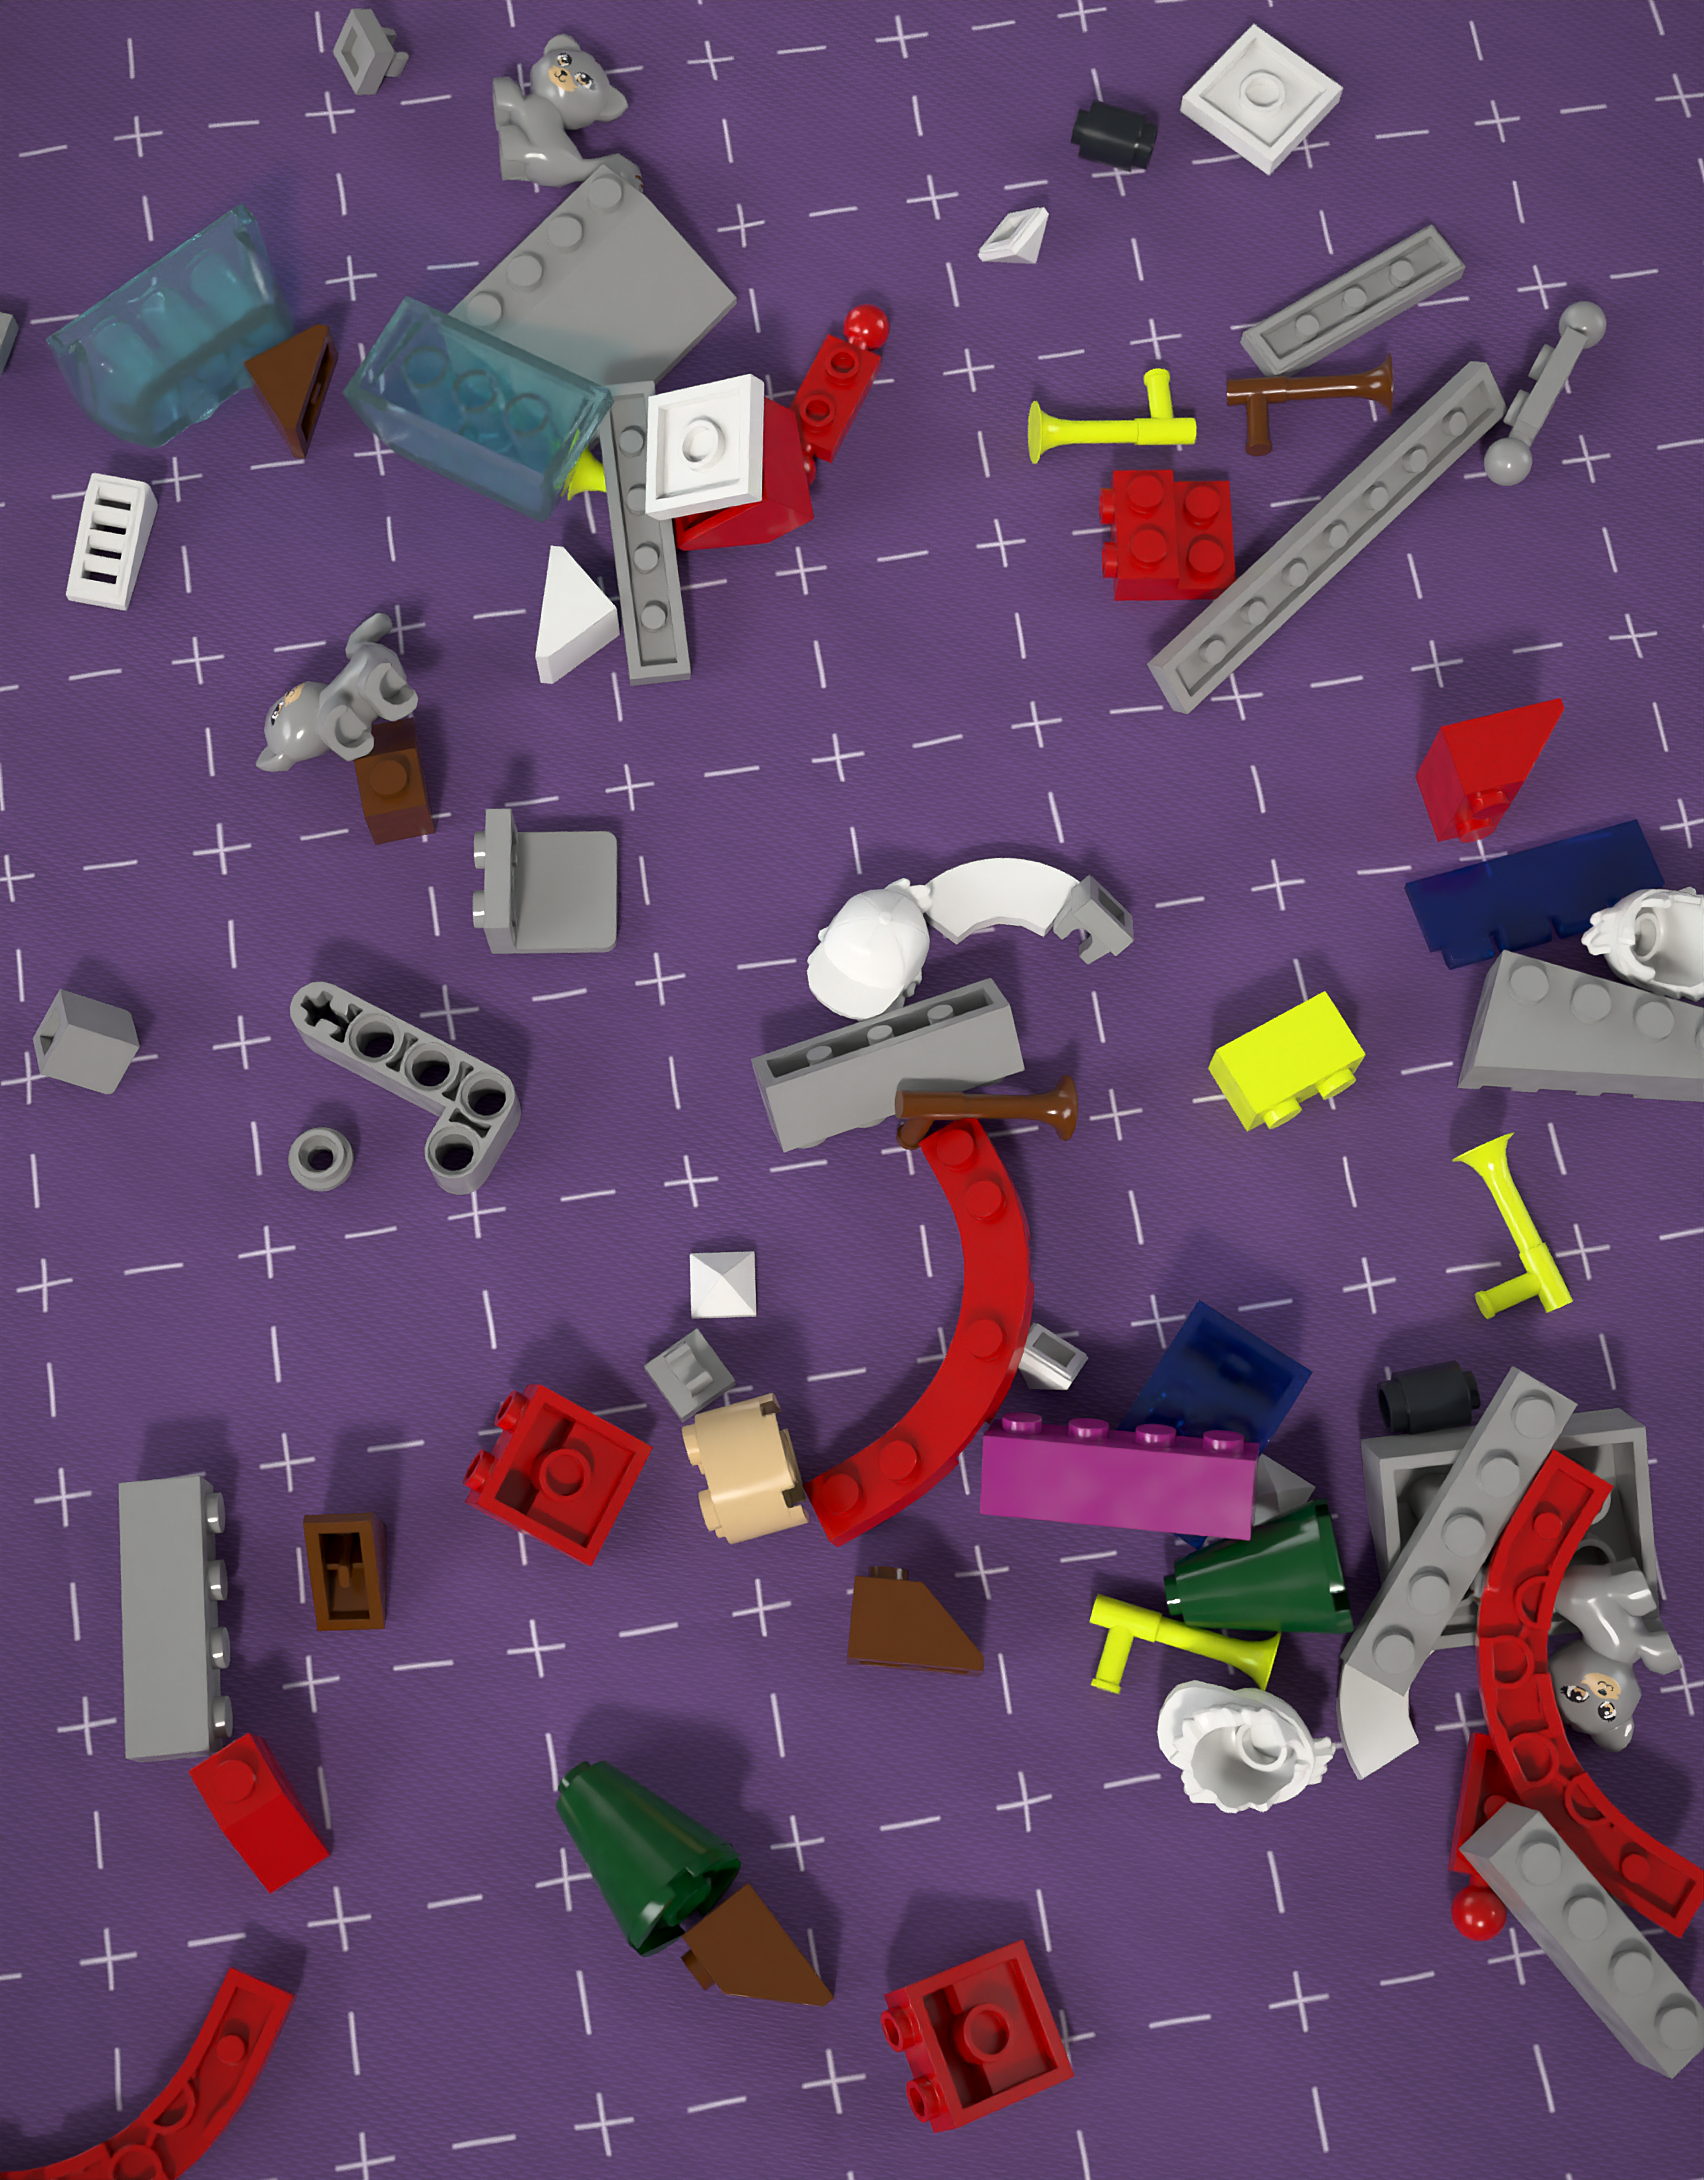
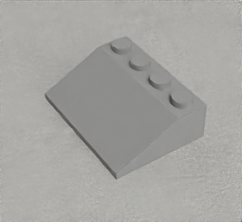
[443,164,737,457]
[1360,1408,1660,1650]

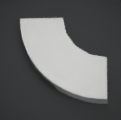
[923,858,1080,945]
[1336,1650,1435,1780]

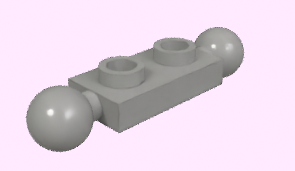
[1484,301,1607,486]

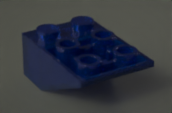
[1116,1300,1313,1550]

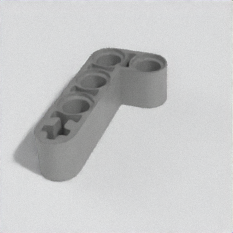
[290,982,521,1195]

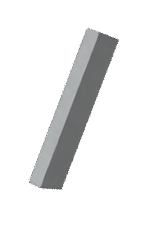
[1240,224,1466,378]

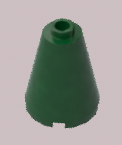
[1163,1498,1355,1635]
[556,1761,742,1958]

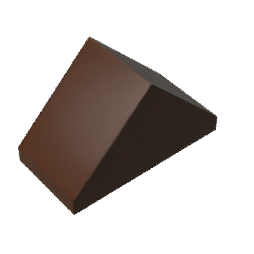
[243,324,338,459]
[303,1512,387,1631]

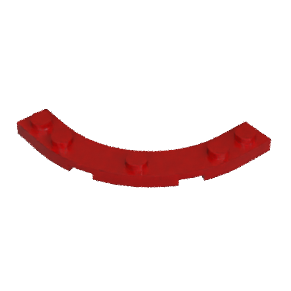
[802,1118,1034,1548]
[1475,1449,1704,1938]
[0,1967,298,2180]

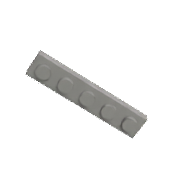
[594,380,691,686]
[1340,1366,1577,1697]

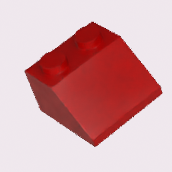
[672,397,814,551]
[1415,698,1565,843]

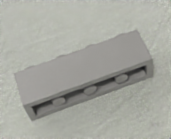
[751,978,1025,1152]
[119,1475,233,1763]
[1459,1802,1704,2079]

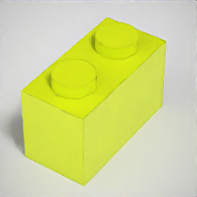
[1208,991,1366,1132]

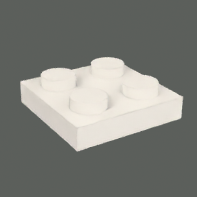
[1180,24,1343,175]
[645,374,764,521]

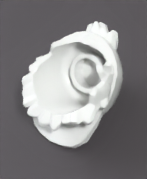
[807,878,933,1022]
[1581,887,1704,1002]
[1157,1680,1336,1813]

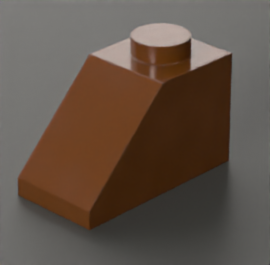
[354,717,436,845]
[846,1566,985,1677]
[680,1883,834,2007]

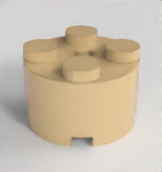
[682,1393,810,1545]

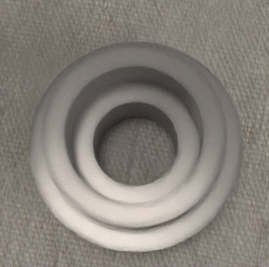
[288,1127,354,1191]

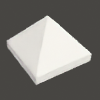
[978,207,1049,264]
[690,1251,756,1319]
[1018,1323,1089,1390]
[1254,1452,1315,1525]

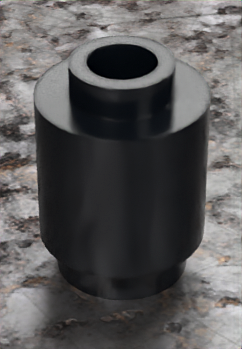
[1071,100,1159,172]
[1377,1360,1480,1435]

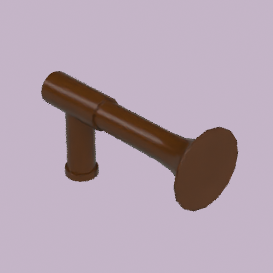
[1226,352,1393,456]
[894,1075,1078,1151]

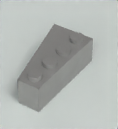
[1457,950,1704,1102]

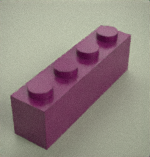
[980,1412,1259,1540]

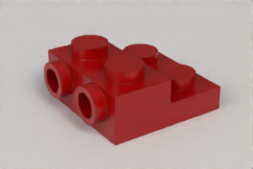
[1099,470,1236,601]
[463,1384,653,1567]
[881,1939,1075,2133]

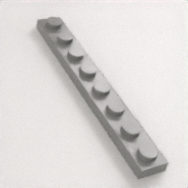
[1147,361,1508,714]

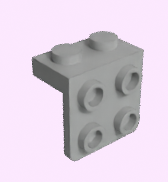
[473,808,618,954]

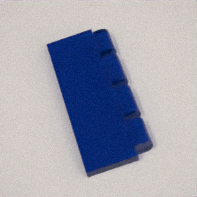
[1404,819,1665,970]

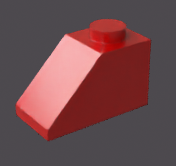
[188,1732,331,1894]

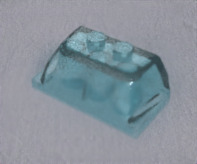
[46,203,295,449]
[343,295,614,522]

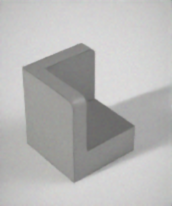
[33,989,140,1094]

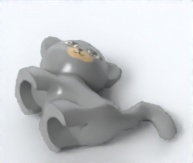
[493,34,644,193]
[256,612,418,772]
[1470,1558,1683,1753]

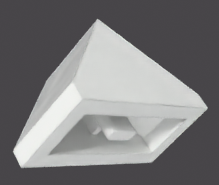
[535,546,620,684]

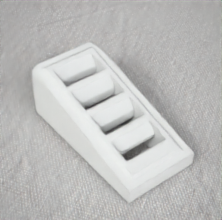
[66,473,158,611]

